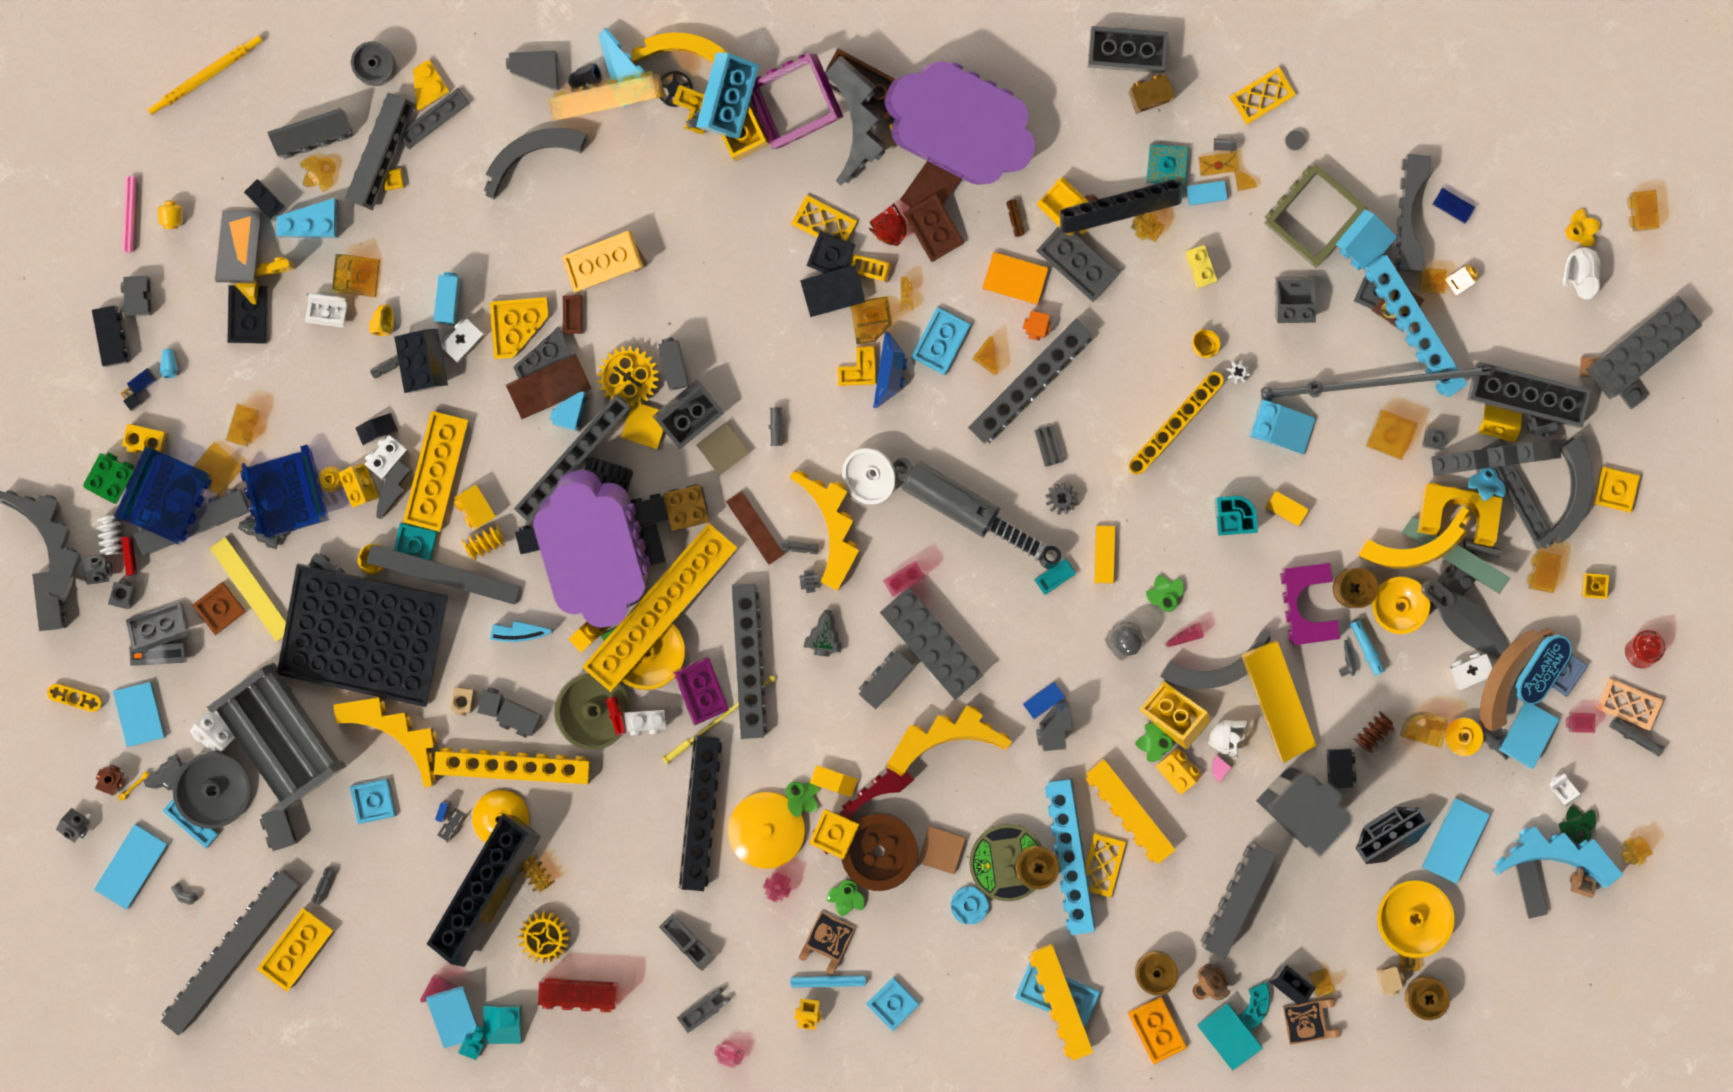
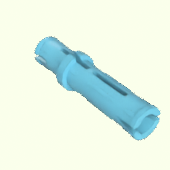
[1350,619,1386,676]

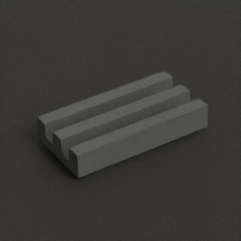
[1035,425,1064,467]

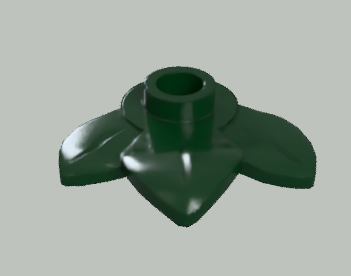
[1558,807,1596,843]

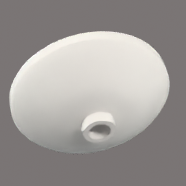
[842,448,896,504]

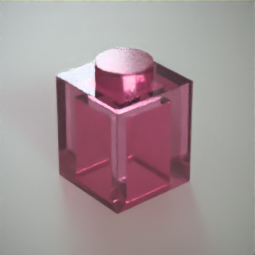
[1565,712,1595,733]

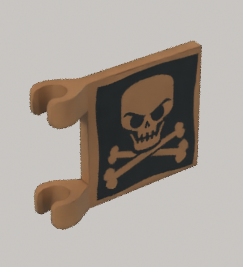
[799,911,855,974]
[1283,998,1341,1045]

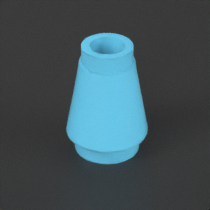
[160,349,179,378]

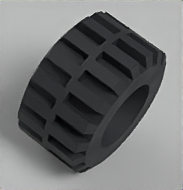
[584,457,634,492]

